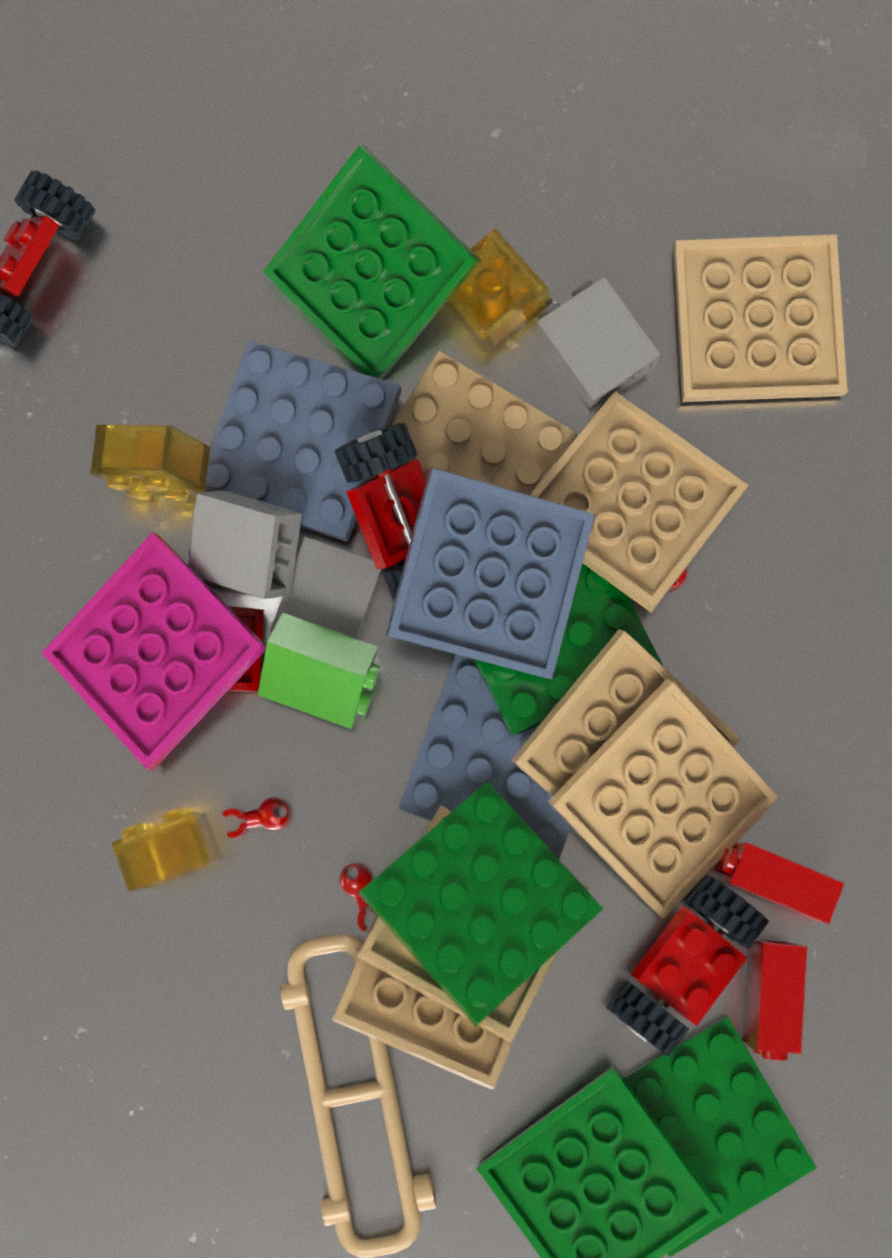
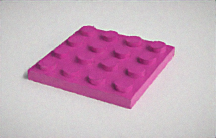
[42,532,266,770]

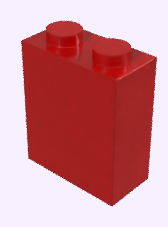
[716,842,845,924]
[742,939,808,1061]

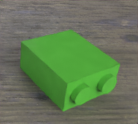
[258,612,381,729]

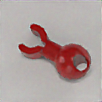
[222,797,290,838]
[339,863,374,931]

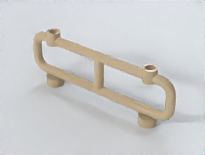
[280,934,437,1258]

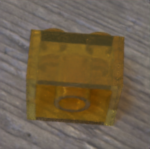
[446,228,552,355]
[90,425,210,501]
[111,807,222,892]

